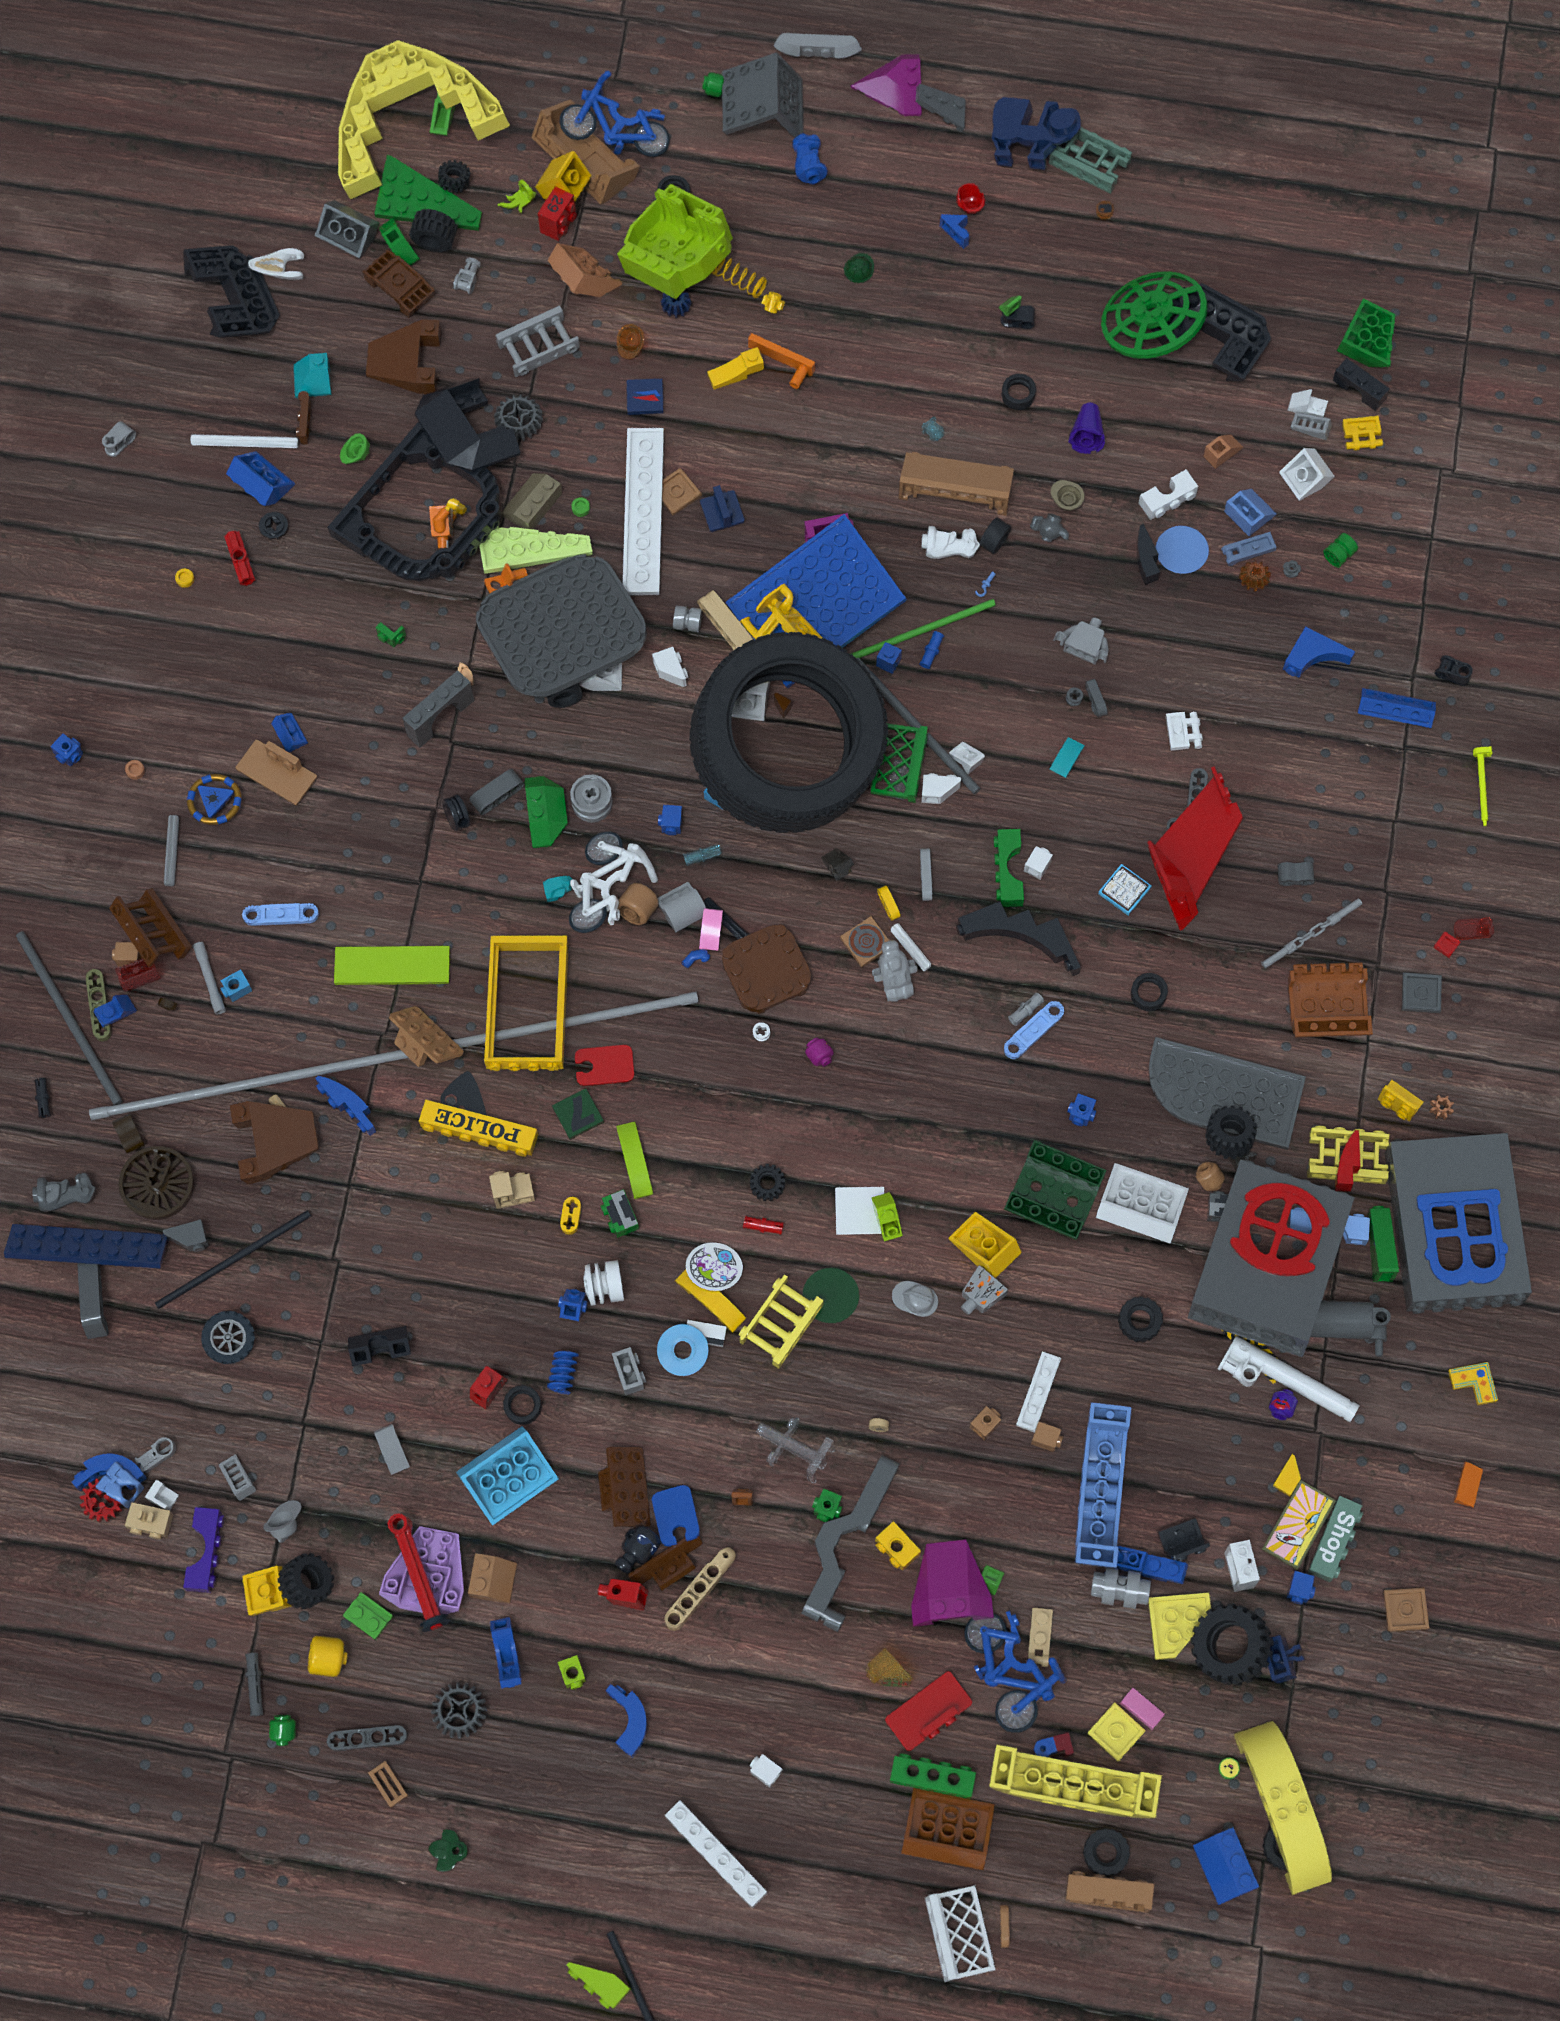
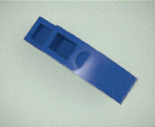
[315,1076,376,1136]
[1116,1546,1188,1584]

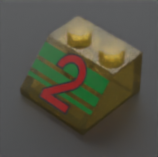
[866,1648,913,1687]

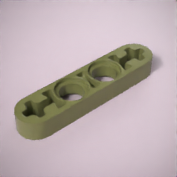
[86,969,112,1041]

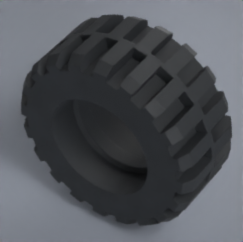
[1190,1603,1273,1686]

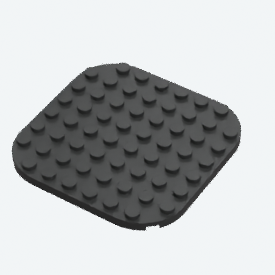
[476,554,647,697]

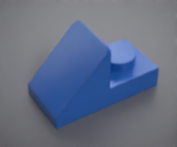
[940,214,969,249]
[93,995,137,1027]

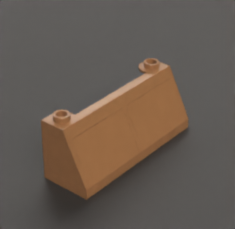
[531,99,640,204]
[899,452,1014,516]

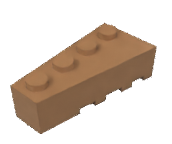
[1065,1871,1154,1913]

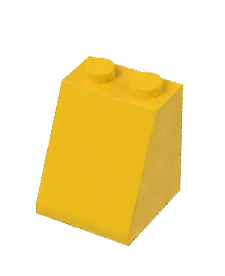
[535,151,592,202]

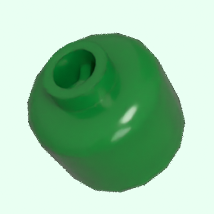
[702,72,724,97]
[269,1715,296,1746]

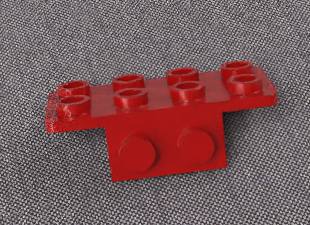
[885,1672,972,1751]

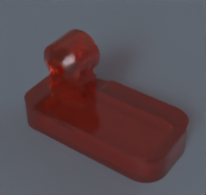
[1454,917,1494,940]

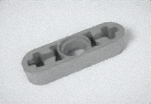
[920,848,932,901]

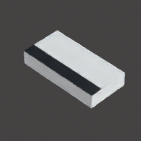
[687,1320,727,1347]

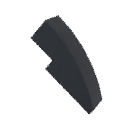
[1137,524,1160,585]

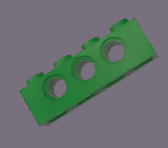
[890,1754,976,1799]

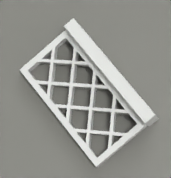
[925,1886,995,1982]

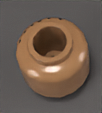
[1196,1162,1225,1191]

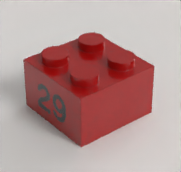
[538,186,577,241]

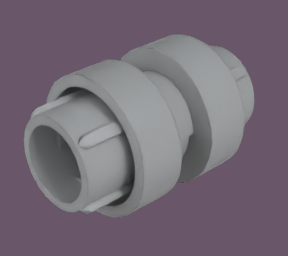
[1091,1567,1151,1609]

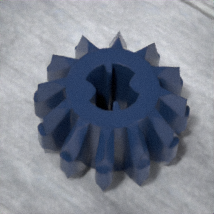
[661,290,691,318]

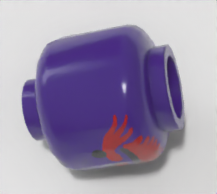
[1269,1389,1298,1420]

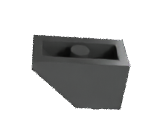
[163,1219,209,1252]

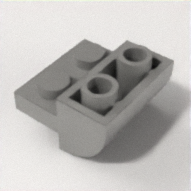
[658,882,706,933]

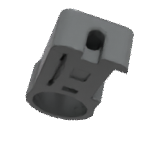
[1085,679,1107,718]

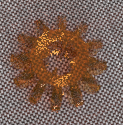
[1239,559,1271,592]

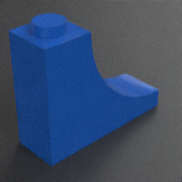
[1283,626,1355,677]

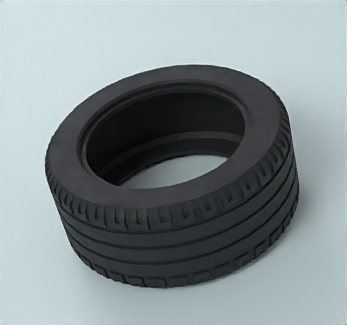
[689,632,888,833]

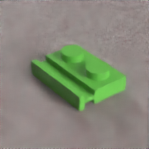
[343,1592,394,1641]

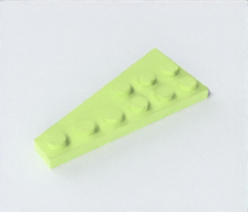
[480,526,593,574]

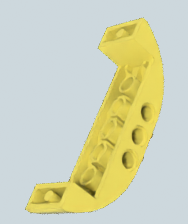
[1234,1721,1332,1895]
[989,1745,1162,1818]

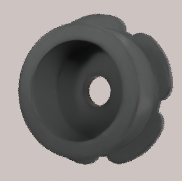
[1283,560,1301,578]

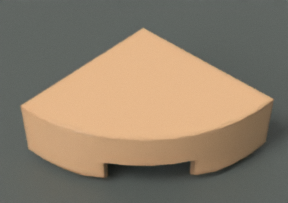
[458,662,474,685]

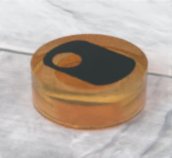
[1096,201,1114,219]

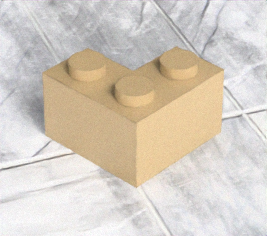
[489,1171,535,1209]

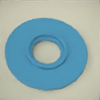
[657,1324,708,1376]

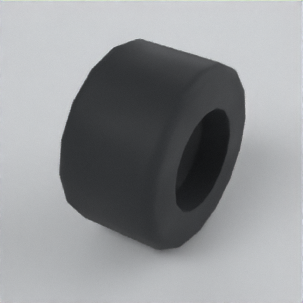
[979,517,1011,554]

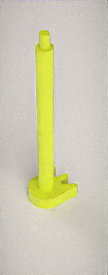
[1473,746,1492,827]

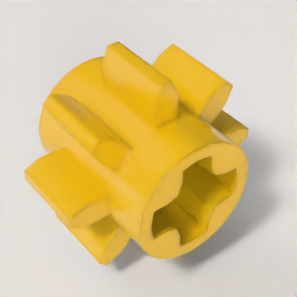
[762,291,785,313]

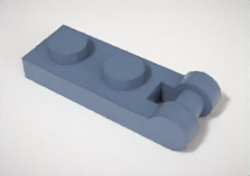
[1221,532,1277,566]

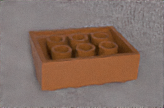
[901,1788,995,1870]

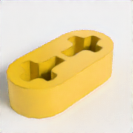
[877,885,900,921]
[560,1197,581,1235]

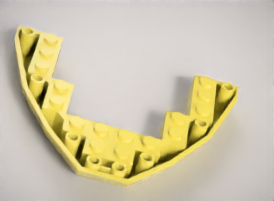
[338,40,510,200]

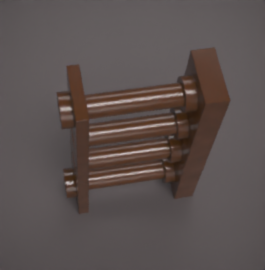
[109,888,192,967]

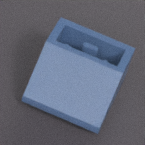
[1224,489,1276,536]

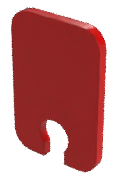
[575,1045,634,1086]

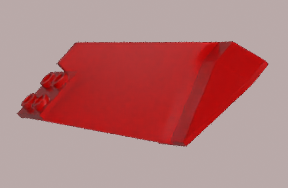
[1147,767,1243,931]

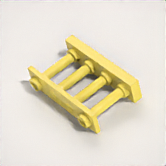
[739,1274,824,1369]

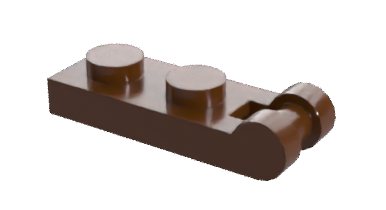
[296,391,311,445]

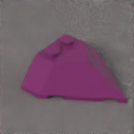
[851,54,921,116]

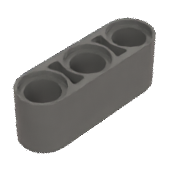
[469,769,524,815]

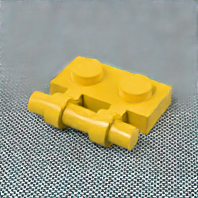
[1342,416,1383,451]

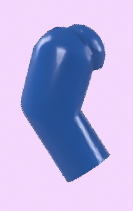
[681,949,710,969]

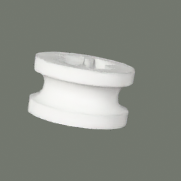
[753,1023,770,1041]

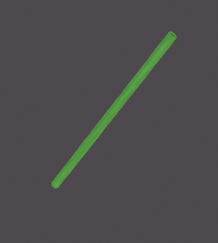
[850,599,996,658]

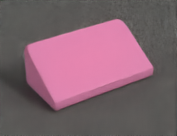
[1120,1688,1165,1730]

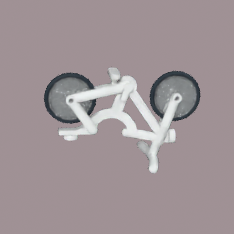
[569,832,658,933]

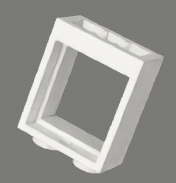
[1224,1540,1260,1592]

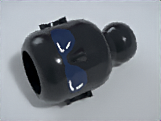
[615,1524,661,1574]

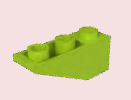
[566,1962,631,2009]

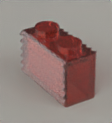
[115,958,161,992]

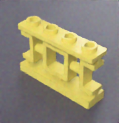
[1307,1126,1390,1184]

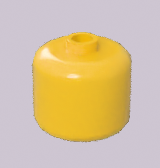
[308,1636,347,1677]

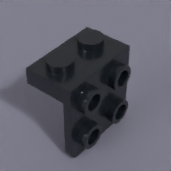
[1157,1517,1210,1561]

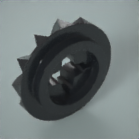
[259,512,288,540]

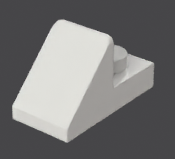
[1288,390,1328,417]
[949,742,985,774]

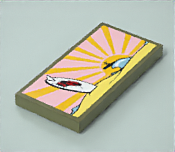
[1262,1480,1336,1570]

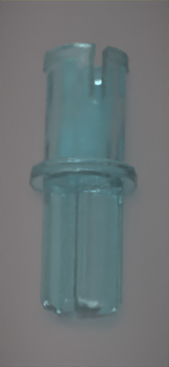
[683,844,721,866]

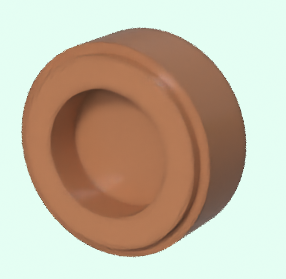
[125,760,145,780]

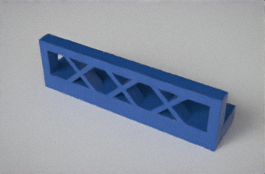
[1358,688,1436,728]

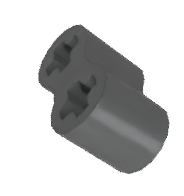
[1277,862,1315,886]

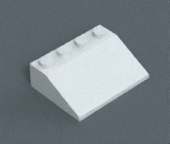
[1096,1163,1189,1243]

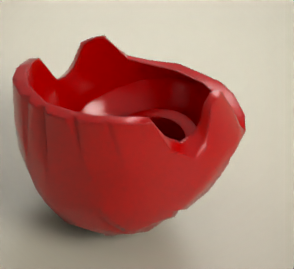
[956,183,986,214]

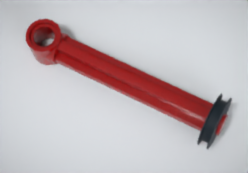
[388,1514,450,1632]

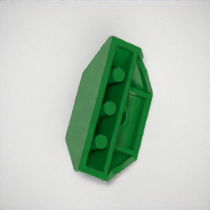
[525,776,568,848]

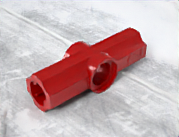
[224,531,255,586]

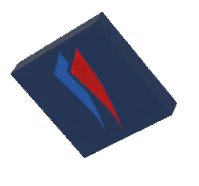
[627,379,664,415]

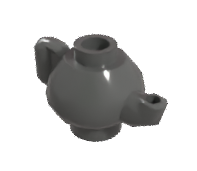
[1030,513,1069,542]

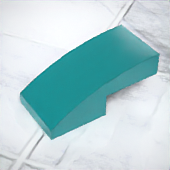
[1050,737,1085,778]

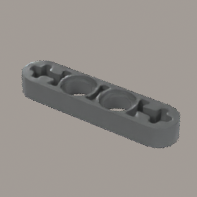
[327,1725,408,1751]

